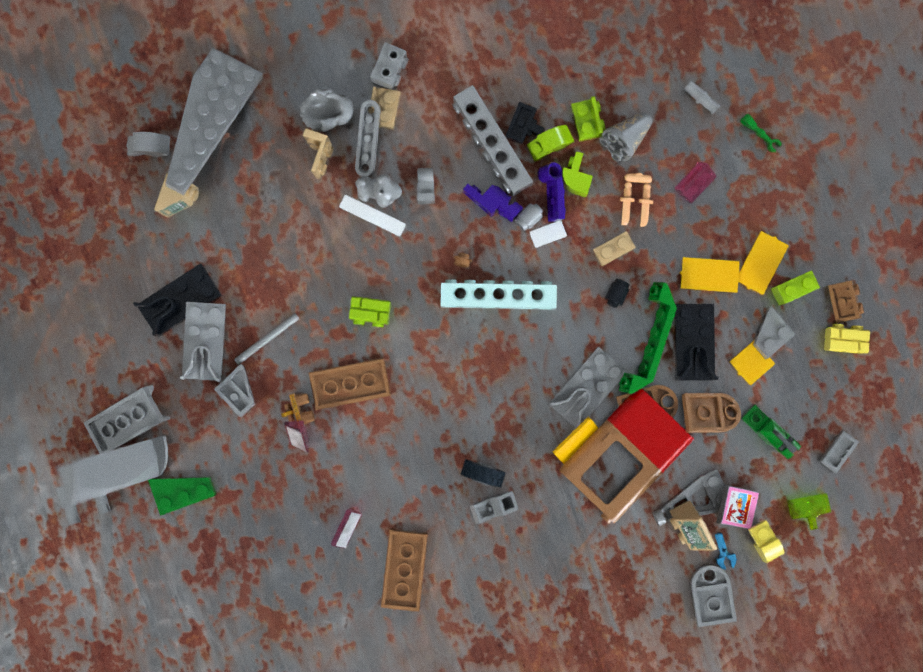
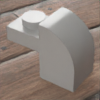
[127,132,170,157]
[470,491,519,524]

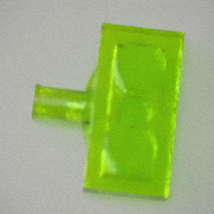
[787,493,831,530]

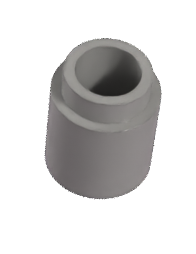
[515,203,543,231]

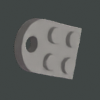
[690,565,737,627]

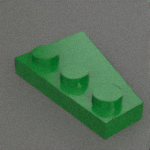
[148,477,216,516]

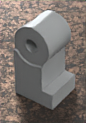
[417,168,435,204]

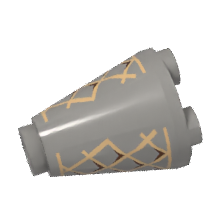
[600,112,652,162]

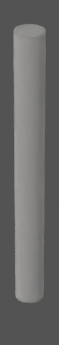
[234,313,300,365]

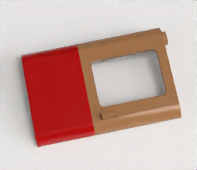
[559,388,694,524]

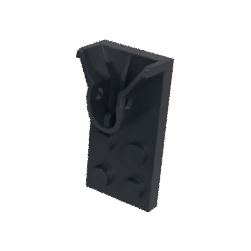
[133,263,223,337]
[675,304,719,380]

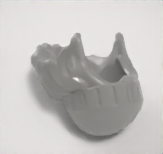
[300,88,354,132]

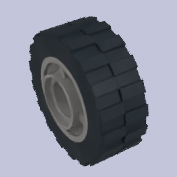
[460,459,506,488]

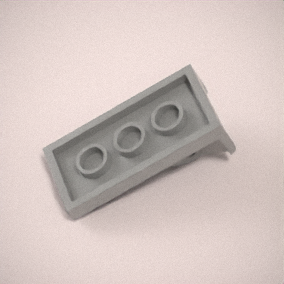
[180,301,226,382]
[548,346,628,428]
[84,385,171,454]

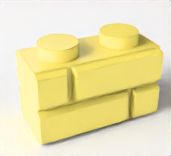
[824,324,870,354]

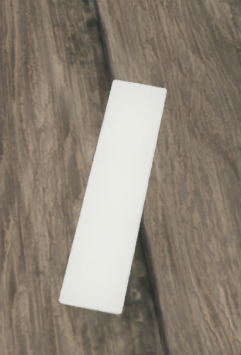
[339,195,406,236]

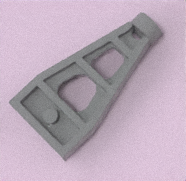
[652,469,725,526]

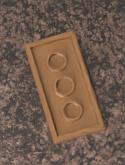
[309,358,391,410]
[381,529,428,612]

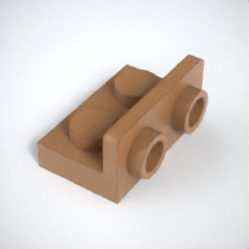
[828,281,864,323]

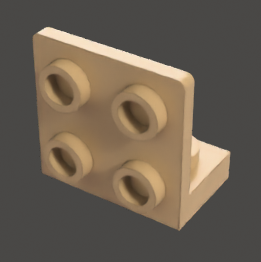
[303,128,334,179]

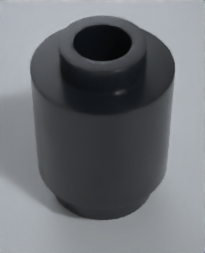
[605,278,630,308]

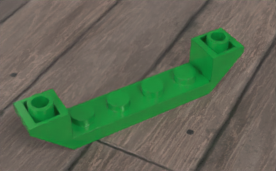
[619,282,677,394]

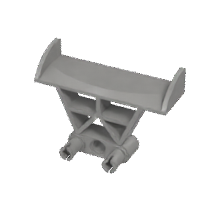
[54,435,168,526]

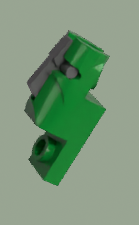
[741,404,801,459]

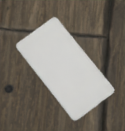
[530,220,567,248]

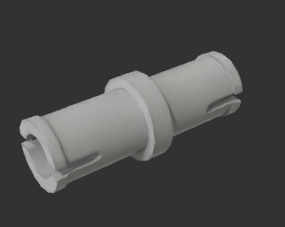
[684,80,720,114]

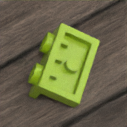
[571,96,605,142]

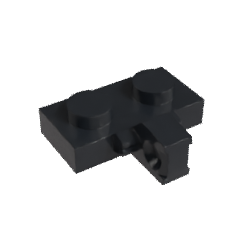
[505,102,544,145]

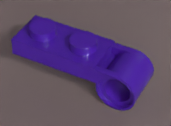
[537,162,566,222]

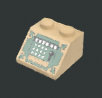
[154,173,199,217]
[669,500,717,551]

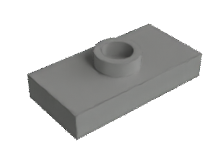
[819,430,859,473]

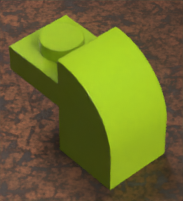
[527,125,575,161]
[562,151,593,198]

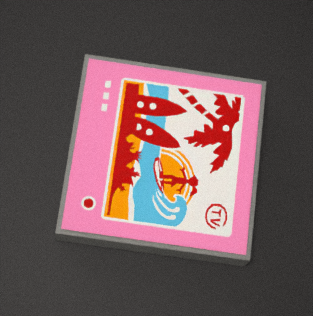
[717,485,760,529]

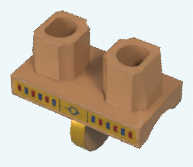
[281,393,315,428]

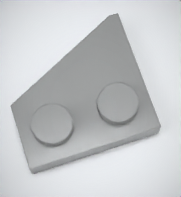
[753,306,796,359]
[214,364,256,417]

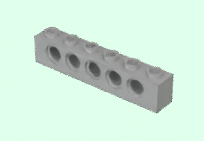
[452,85,533,196]

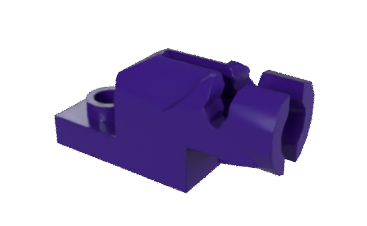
[463,184,523,222]

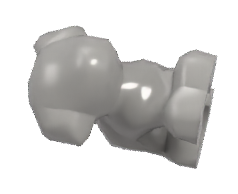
[355,174,402,208]

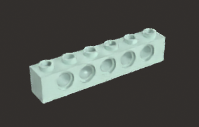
[441,280,557,310]

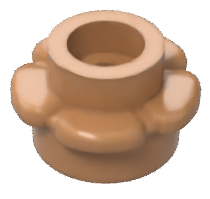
[454,253,472,268]

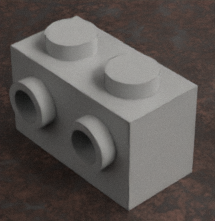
[370,42,409,90]

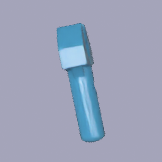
[715,533,737,570]

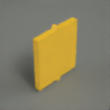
[729,340,775,386]

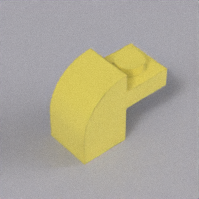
[748,520,784,563]

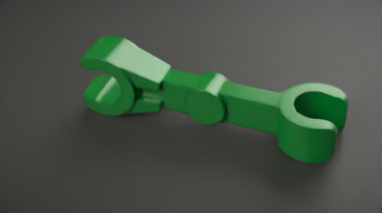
[740,114,782,153]

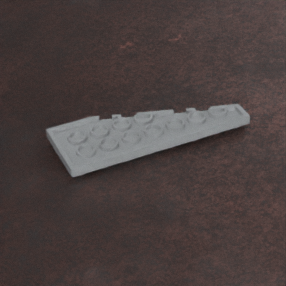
[166,48,263,195]

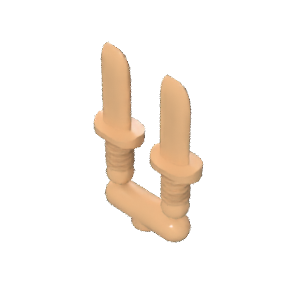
[620,173,653,227]

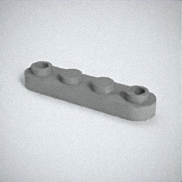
[355,100,381,177]

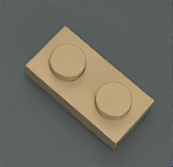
[593,231,636,266]

